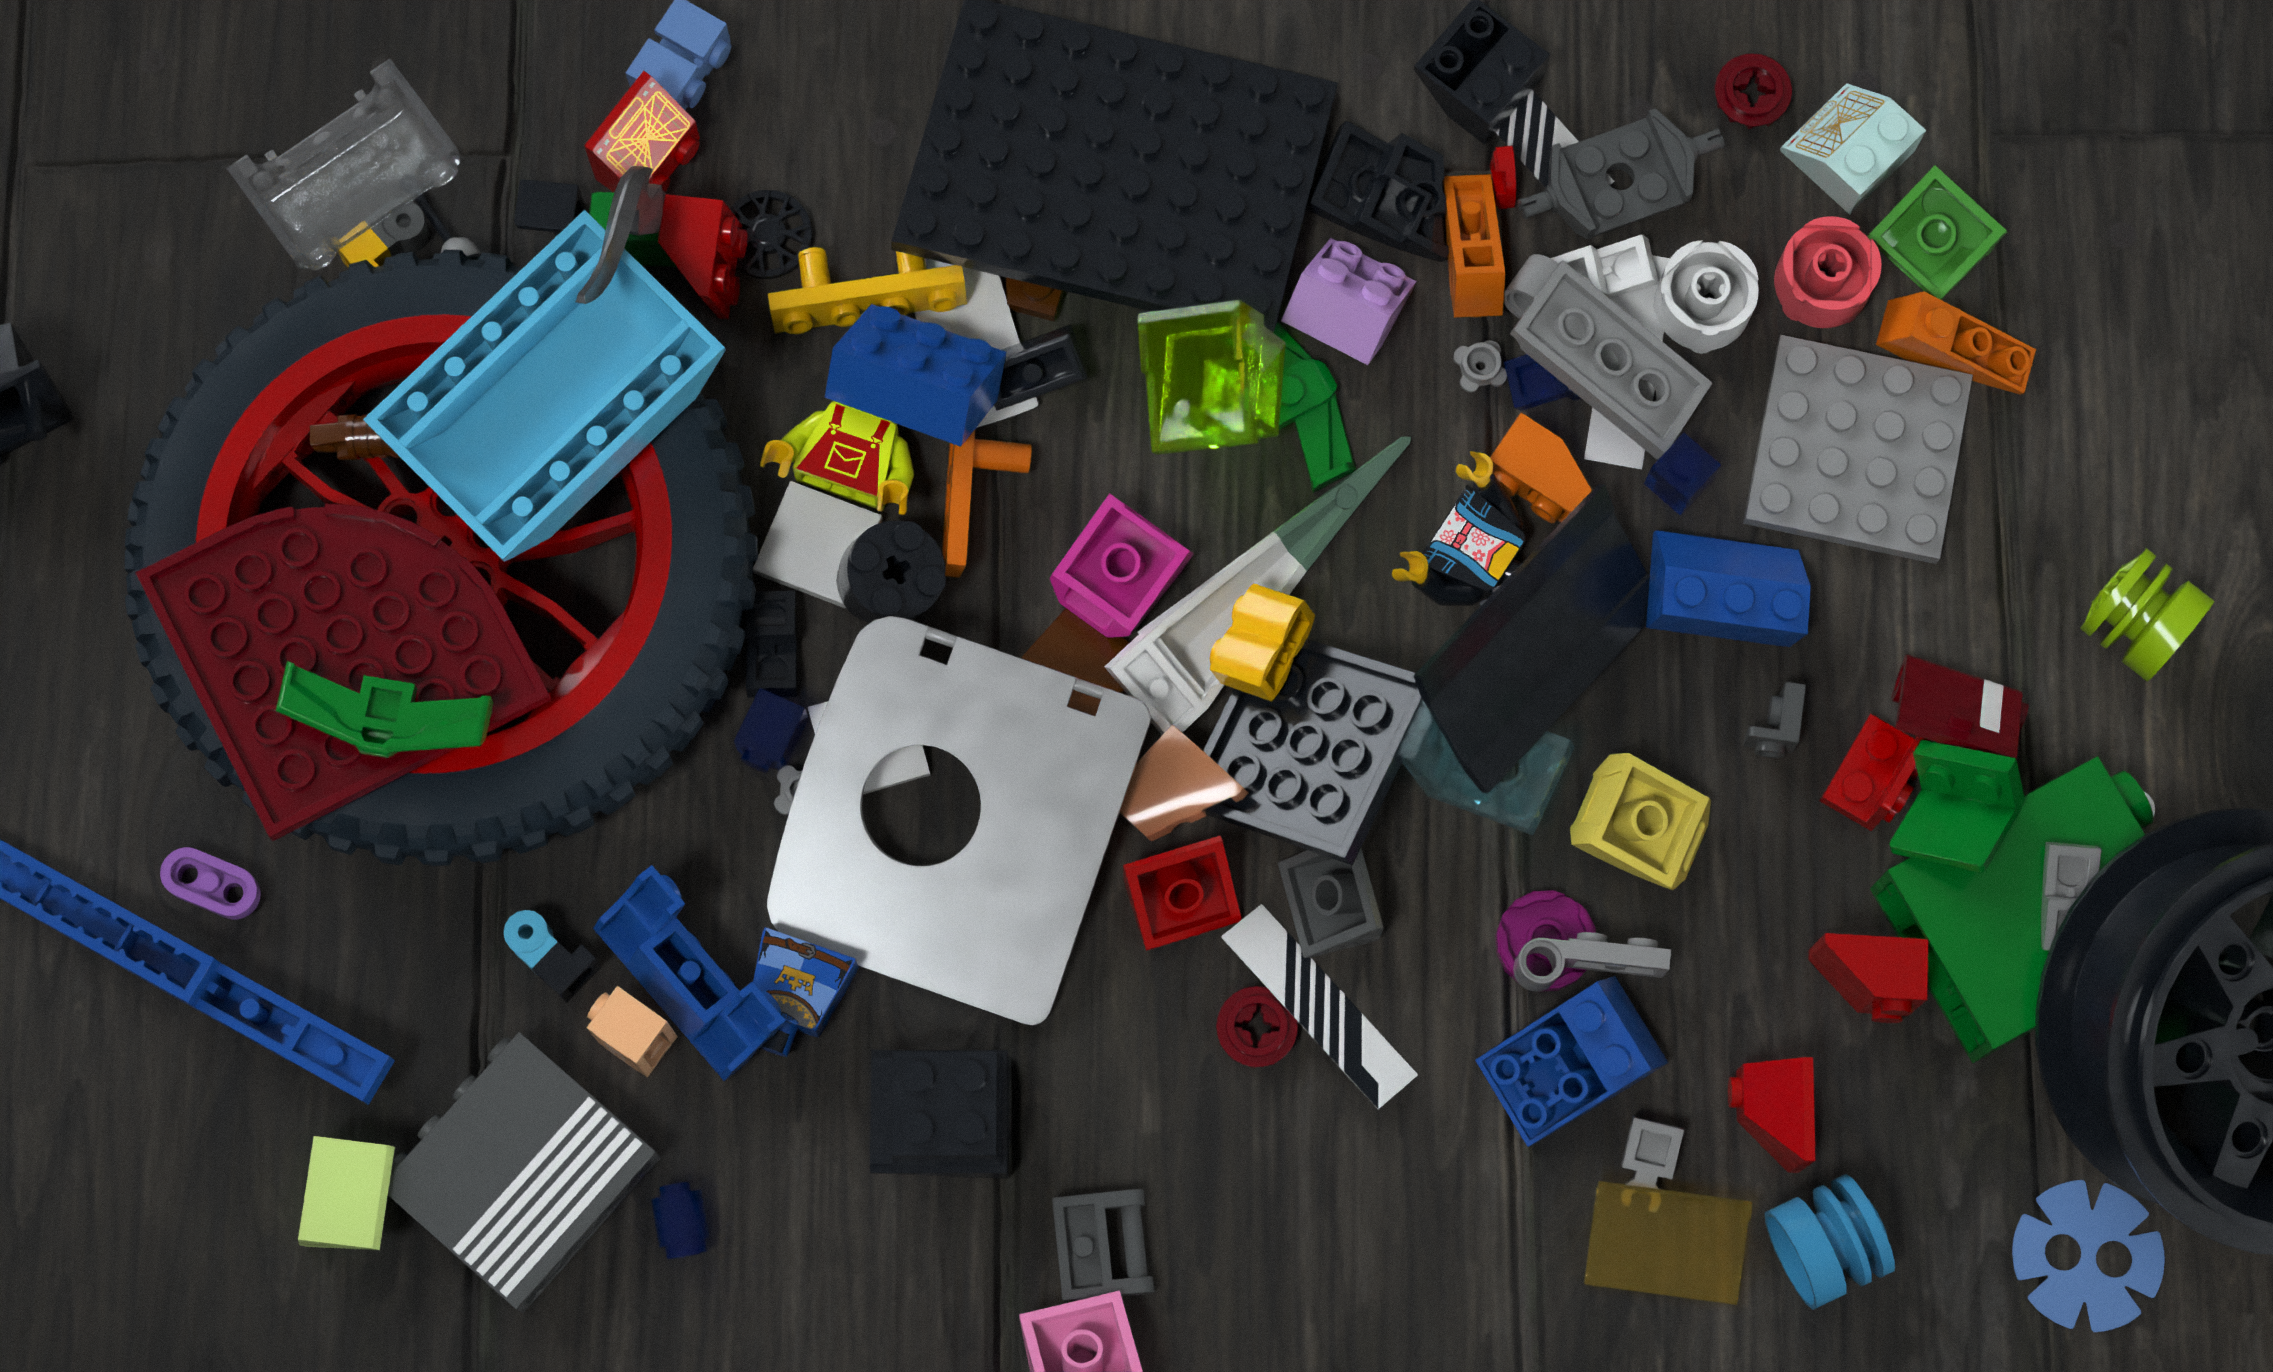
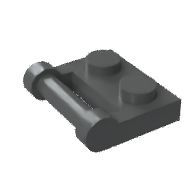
[1052,1189,1155,1302]

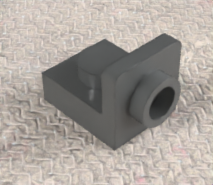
[1743,682,1806,758]

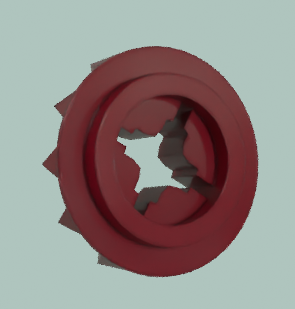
[1714,54,1792,130]
[1216,986,1298,1068]

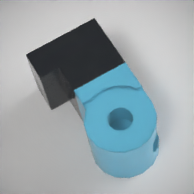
[503,910,602,1003]

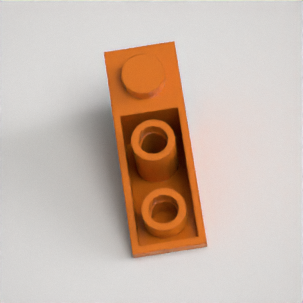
[1876,291,2036,395]
[1490,413,1592,523]

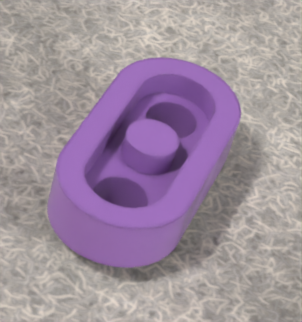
[160,847,261,920]

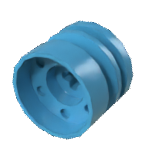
[1765,1174,1895,1310]

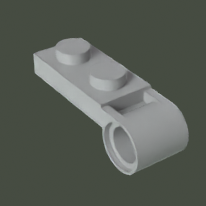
[1513,932,1671,992]

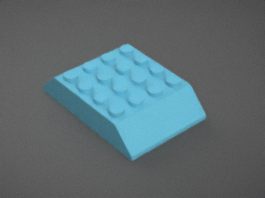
[363,210,726,562]

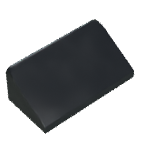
[994,325,1088,411]

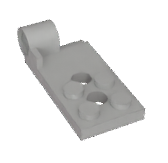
[1504,254,1712,459]

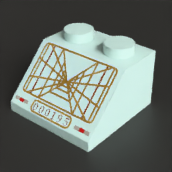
[1780,83,1926,215]

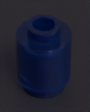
[651,1182,710,1260]

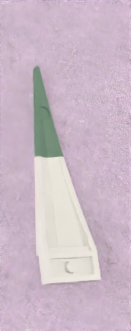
[1104,436,1411,735]

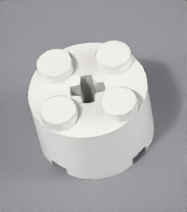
[1653,240,1759,354]

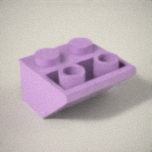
[1281,238,1417,365]

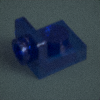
[1504,354,1582,411]

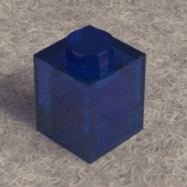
[1644,433,1721,516]
[734,688,809,773]

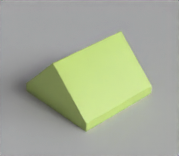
[298,1136,395,1250]

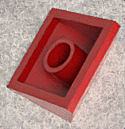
[1123,836,1242,951]

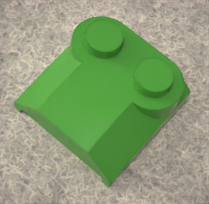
[1867,165,2007,300]

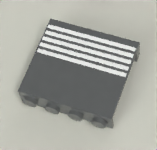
[388,1032,661,1313]

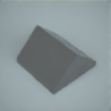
[1278,849,1383,959]

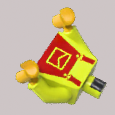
[760,401,914,515]

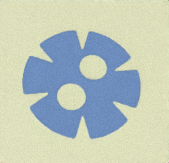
[2012,1180,2165,1332]

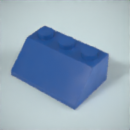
[1646,530,1811,647]

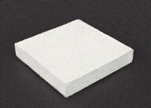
[753,481,882,608]

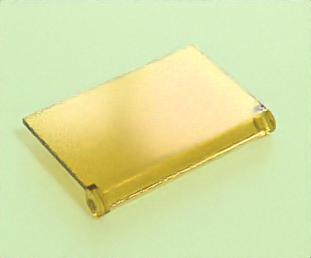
[1584,1181,1752,1305]

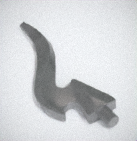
[575,166,666,304]

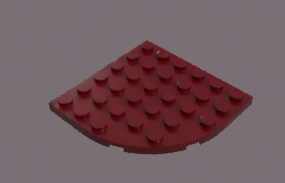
[135,504,551,842]

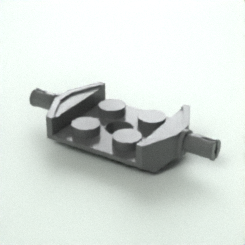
[1517,108,1725,239]

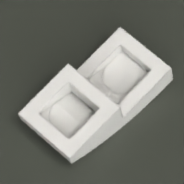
[1551,234,1659,298]

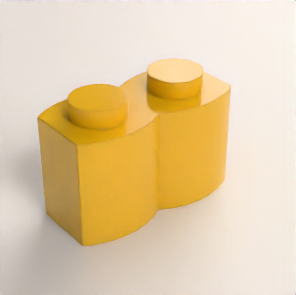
[1210,583,1315,702]

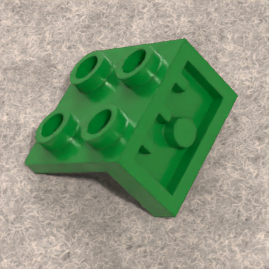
[1889,739,2026,873]

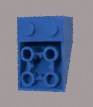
[1475,976,1668,1147]

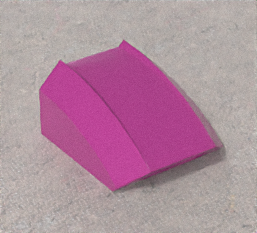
[1050,493,1194,638]

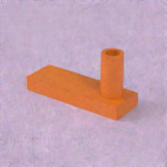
[942,430,1031,578]

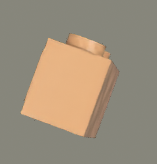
[586,986,678,1078]

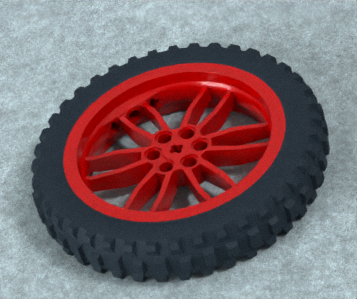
[125,249,758,866]

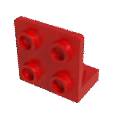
[1819,714,1933,831]

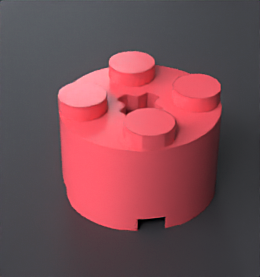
[1774,216,1882,328]

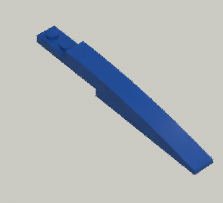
[0,840,395,1105]

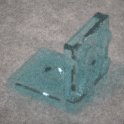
[1397,700,1575,835]

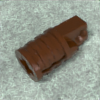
[310,414,400,460]

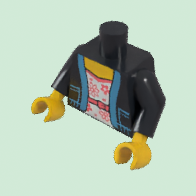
[1392,451,1527,606]

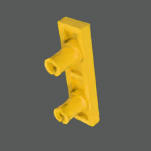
[768,247,967,334]

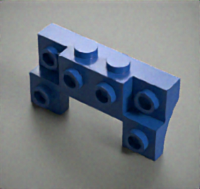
[593,865,786,1082]

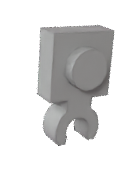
[1620,1116,1684,1212]

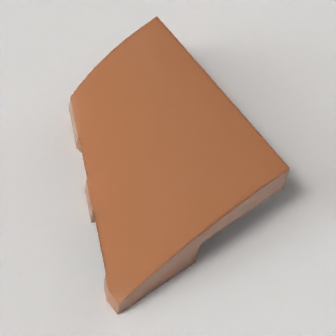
[1119,724,1248,842]

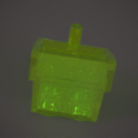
[1138,300,1286,455]

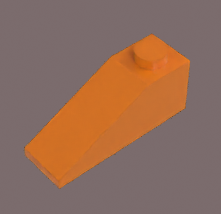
[1442,174,1505,318]

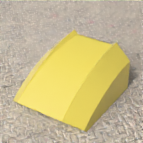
[1570,753,1711,890]

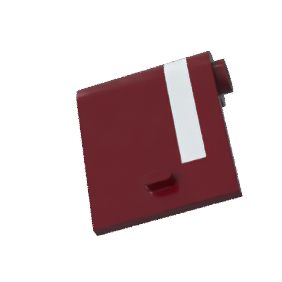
[1891,654,2029,760]

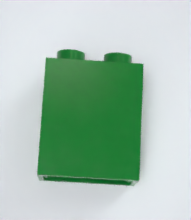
[1870,756,2154,1064]

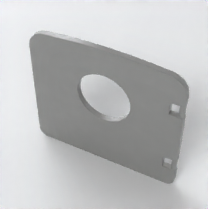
[767,616,1151,1025]

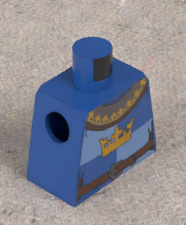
[753,927,858,1057]

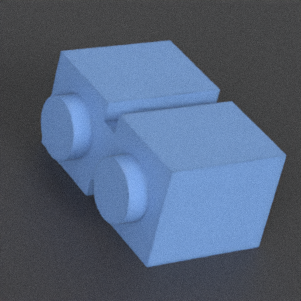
[626,0,732,110]

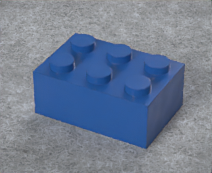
[825,304,1007,447]

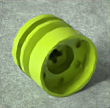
[2080,548,2215,682]

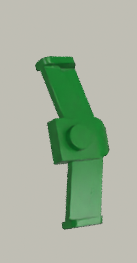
[1221,321,1356,493]
[275,661,493,758]

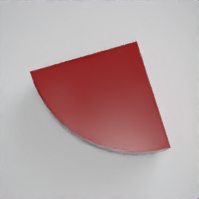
[1490,145,1516,209]

